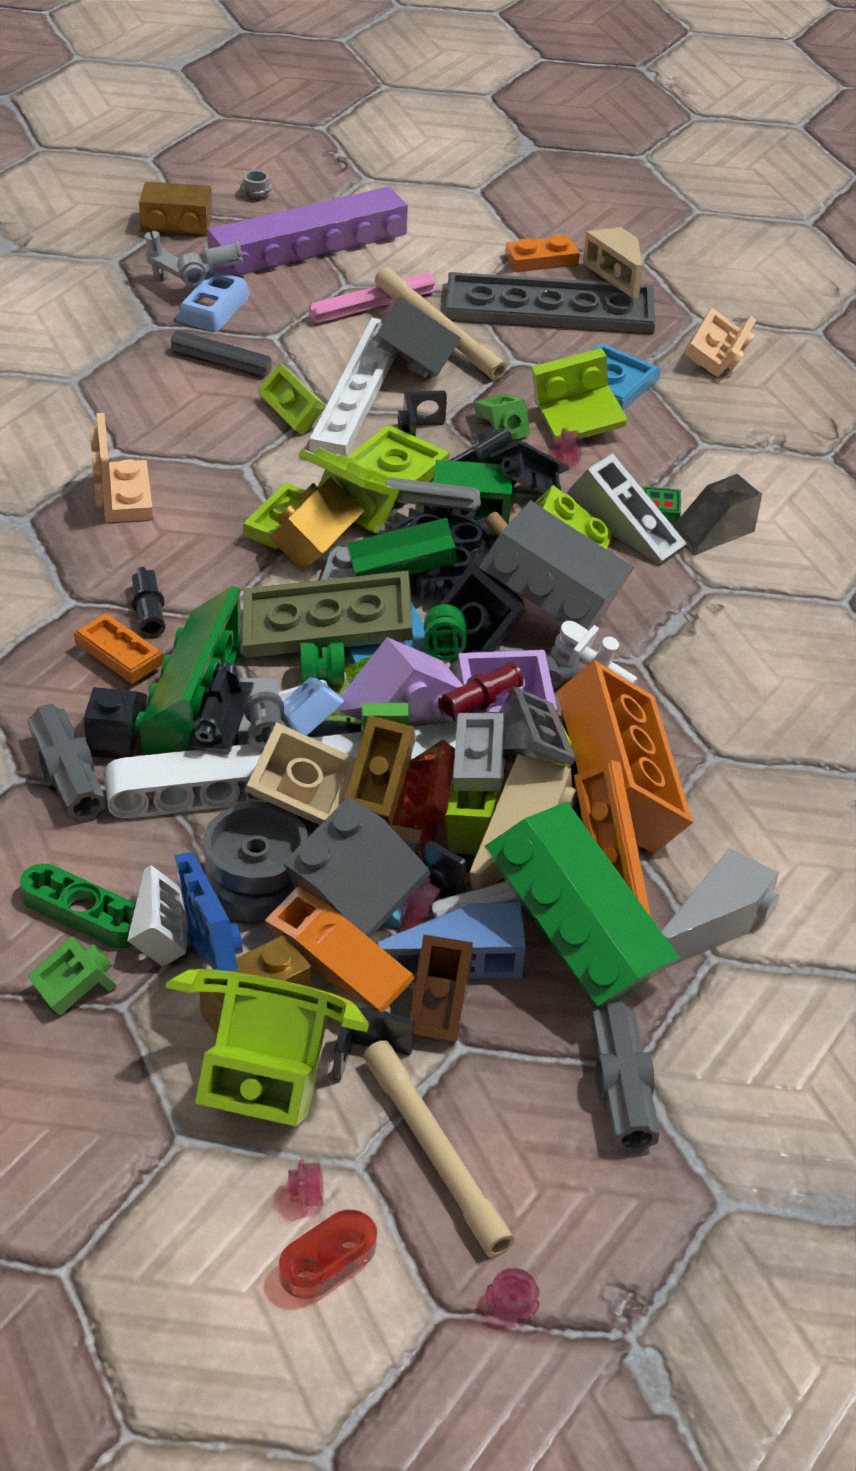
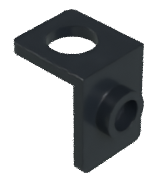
[397,390,447,437]
[421,840,474,899]
[333,1007,415,1081]

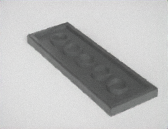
[445,272,655,334]

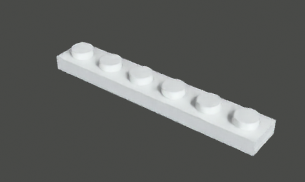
[309,318,394,457]

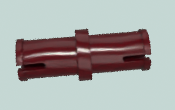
[438,662,524,722]

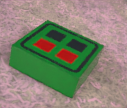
[642,486,681,524]

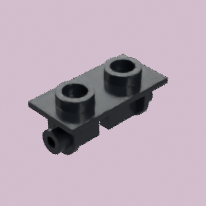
[491,440,570,496]
[187,663,254,753]

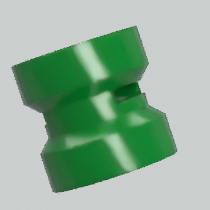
[423,604,467,661]
[300,642,345,685]

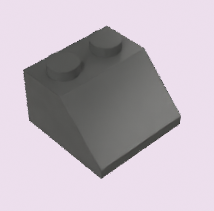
[372,297,461,379]
[283,796,431,938]

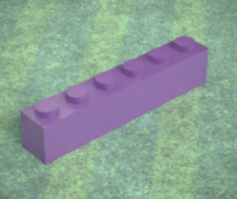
[207,186,408,276]

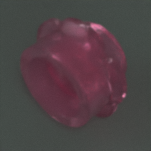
[554,428,582,465]
[402,877,441,922]
[288,1159,324,1213]
[485,1268,540,1322]

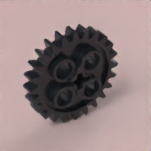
[378,505,498,602]

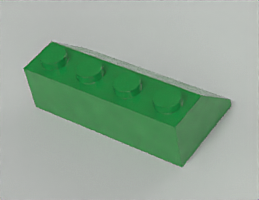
[134,586,241,756]
[485,802,680,1010]

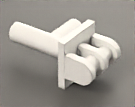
[550,621,638,684]

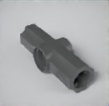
[28,704,106,823]
[591,1002,660,1153]

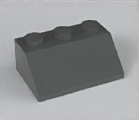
[479,500,635,631]

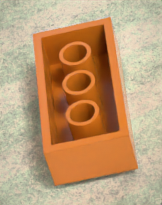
[557,660,693,854]

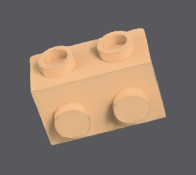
[683,308,756,378]

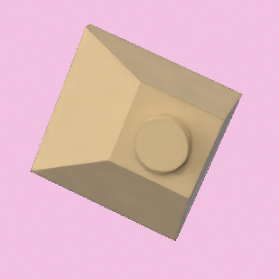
[244,722,356,825]

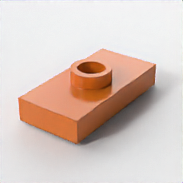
[74,613,164,684]

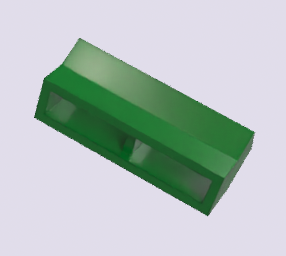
[346,518,457,576]

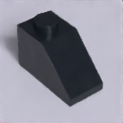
[84,687,148,759]

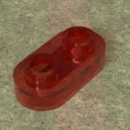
[279,1209,377,1299]

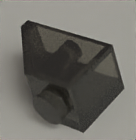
[673,473,762,556]

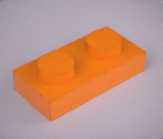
[505,235,580,272]

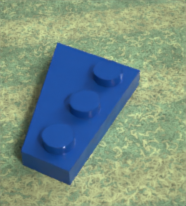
[174,852,243,971]

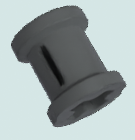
[244,691,287,751]

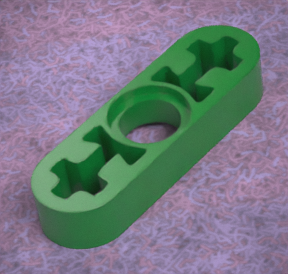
[20,864,136,948]

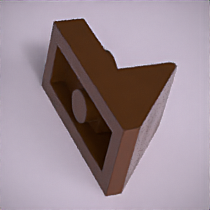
[409,934,473,1042]

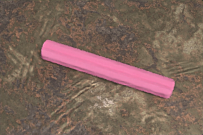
[308,273,436,324]

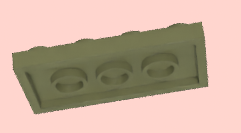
[243,571,413,658]

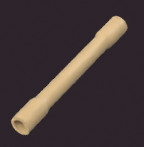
[374,267,507,381]
[363,1041,515,1258]

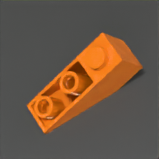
[265,887,415,1012]

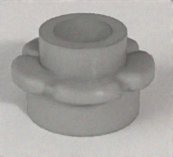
[240,170,273,199]

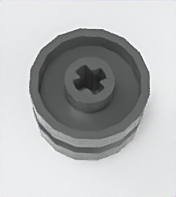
[203,802,308,923]

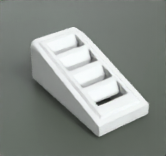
[127,865,187,967]

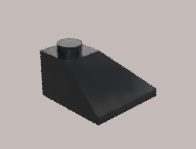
[439,563,526,661]

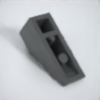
[499,686,576,766]

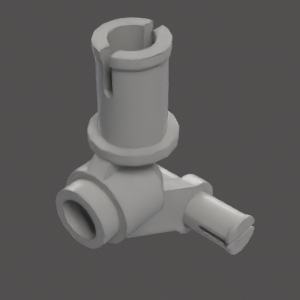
[144,231,244,286]

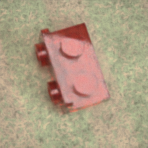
[394,739,455,851]

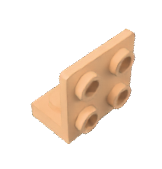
[90,413,153,523]

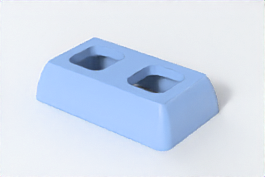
[176,271,250,332]
[281,677,344,736]

